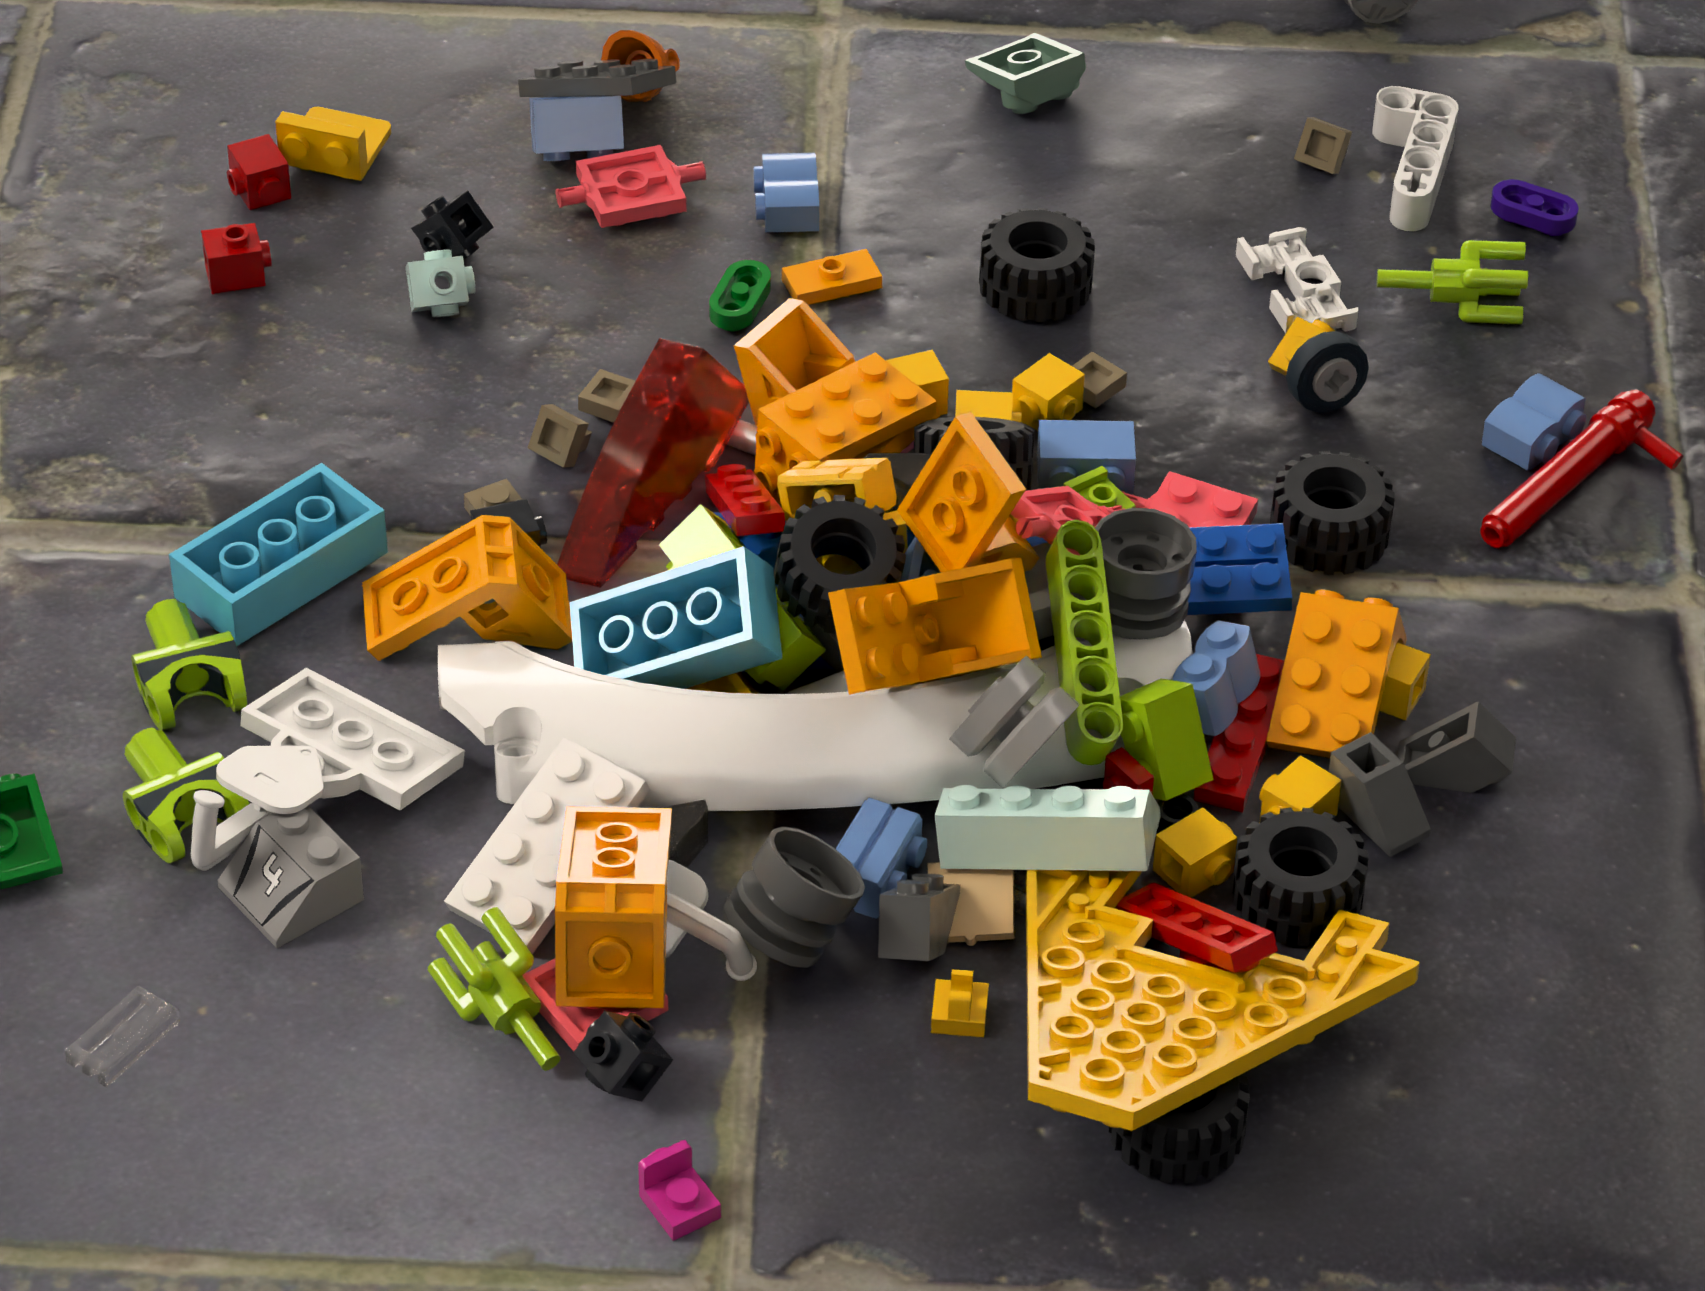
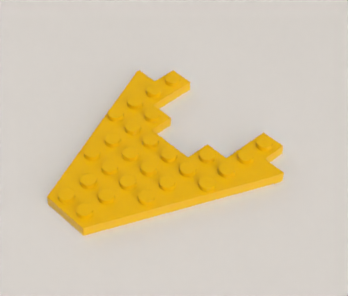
[1026,870,1420,1131]

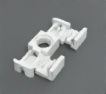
[1236,227,1358,334]

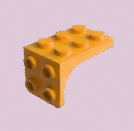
[754,352,937,504]
[1266,590,1407,758]

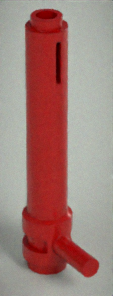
[1480,390,1683,548]

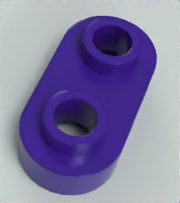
[1490,179,1579,236]

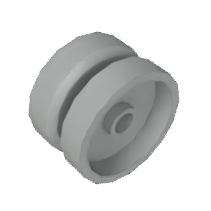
[949,655,1080,788]

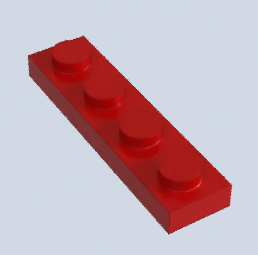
[705,464,785,536]
[1194,654,1285,813]
[1115,882,1278,973]

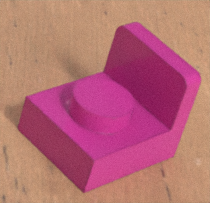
[638,1140,721,1241]

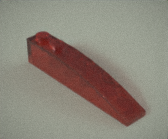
[557,338,749,588]

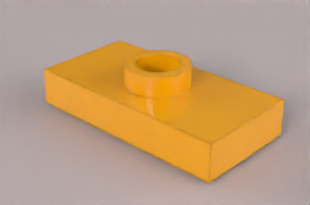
[782,249,882,305]

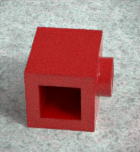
[227,134,292,210]
[201,223,272,294]

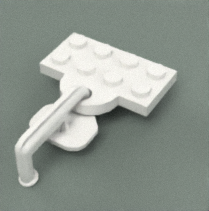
[191,668,465,871]
[444,737,757,981]

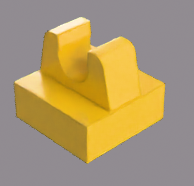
[931,969,989,1038]

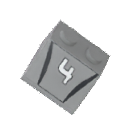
[217,806,364,948]

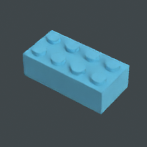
[169,463,388,646]
[569,546,782,689]

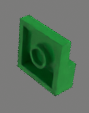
[0,773,63,890]

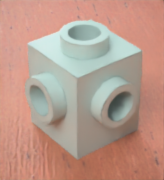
[406,250,476,317]

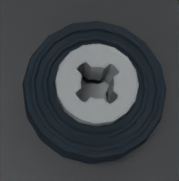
[1286,331,1369,413]

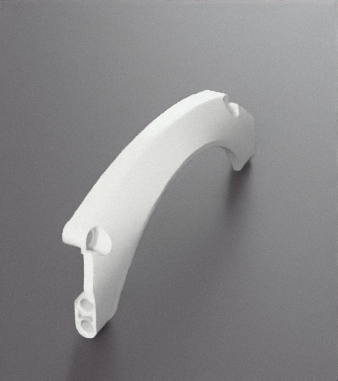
[438,620,1193,811]

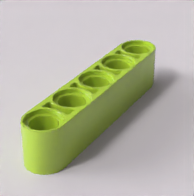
[1046,520,1123,766]

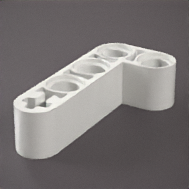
[1372,86,1458,231]

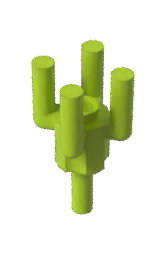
[1377,240,1528,324]
[427,907,561,1071]

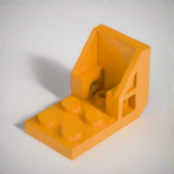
[734,298,940,461]
[897,412,1039,572]
[362,515,572,661]
[828,557,1042,695]
[555,806,672,1008]

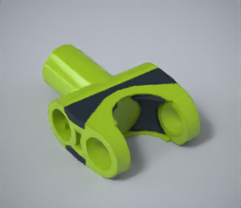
[131,599,248,730]
[123,728,249,864]

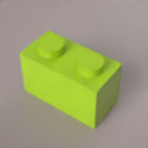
[1120,678,1213,801]

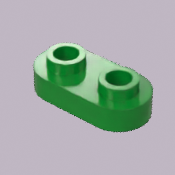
[709,260,771,332]

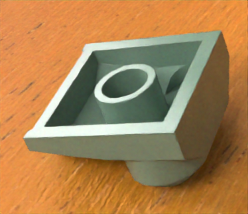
[965,33,1086,114]

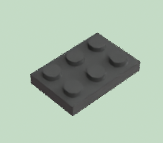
[518,59,676,97]

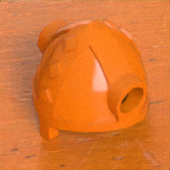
[601,30,680,102]

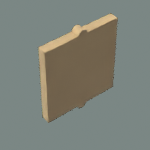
[928,862,1014,946]

